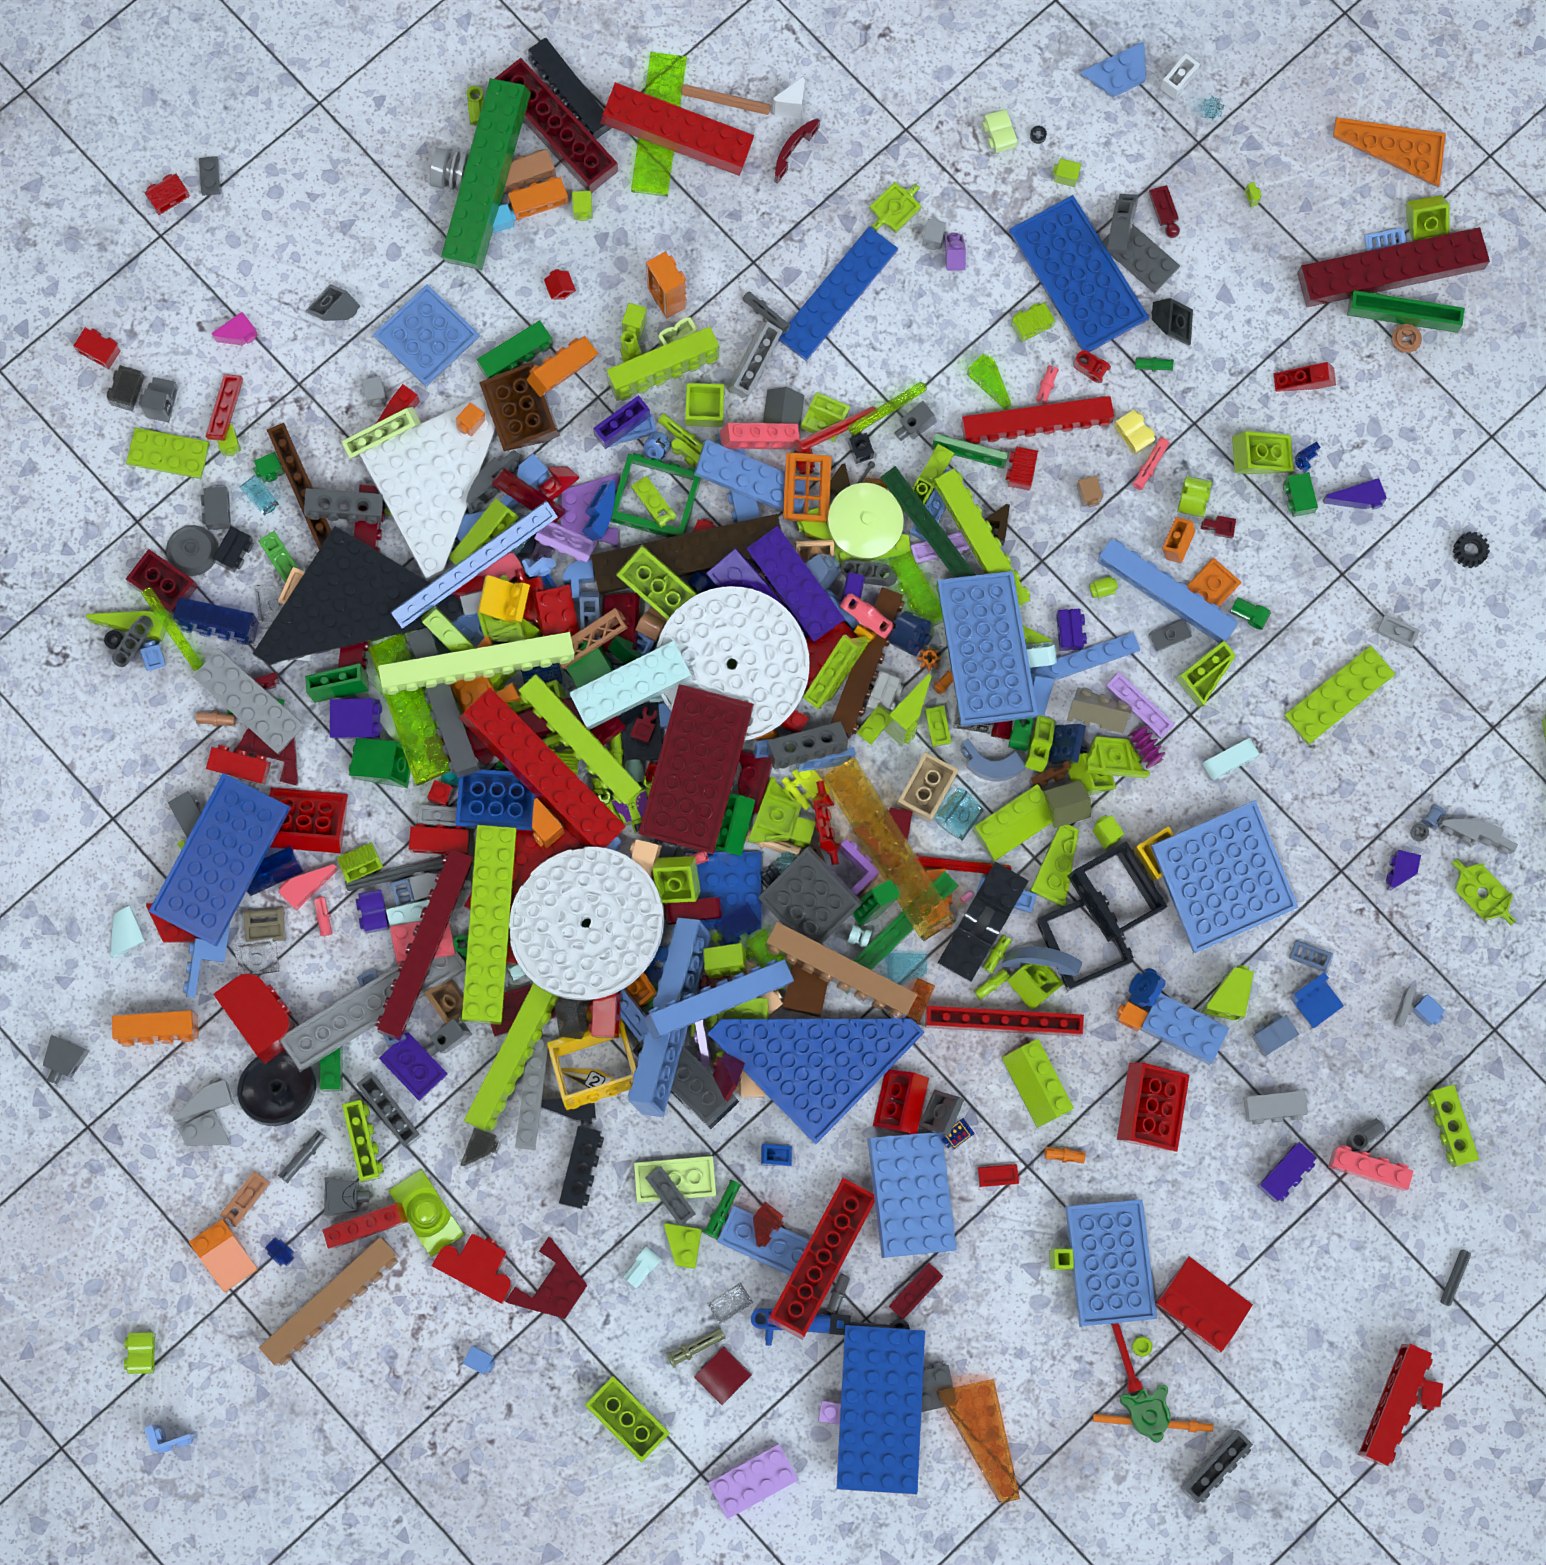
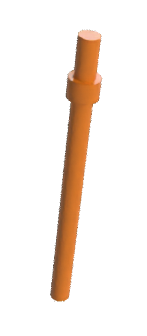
[1093,1414,1213,1433]

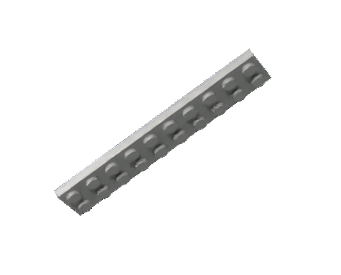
[280,948,466,1072]

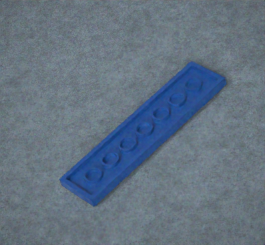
[778,227,898,361]

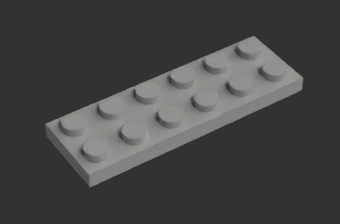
[193,648,305,754]

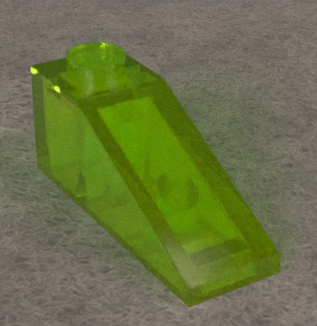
[966,353,1011,410]

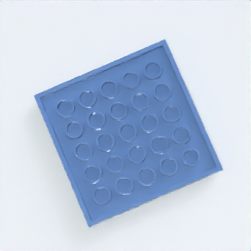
[1150,800,1298,953]

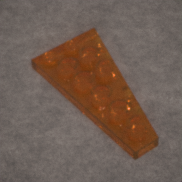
[936,1379,1020,1503]

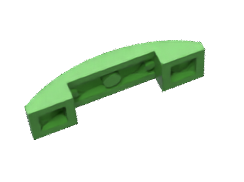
[258,531,299,584]

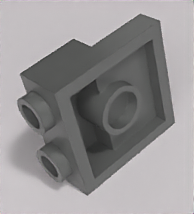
[919,1089,964,1136]
[921,1362,957,1412]

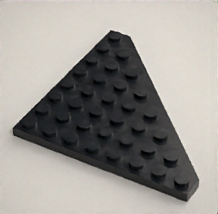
[252,526,463,665]

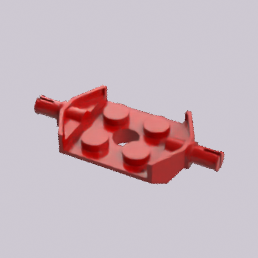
[811,781,842,865]

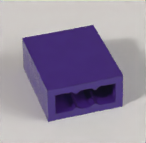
[330,698,382,739]

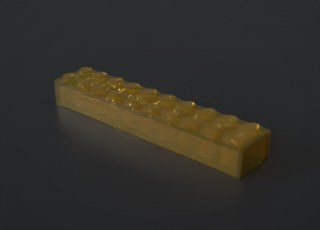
[822,757,957,941]

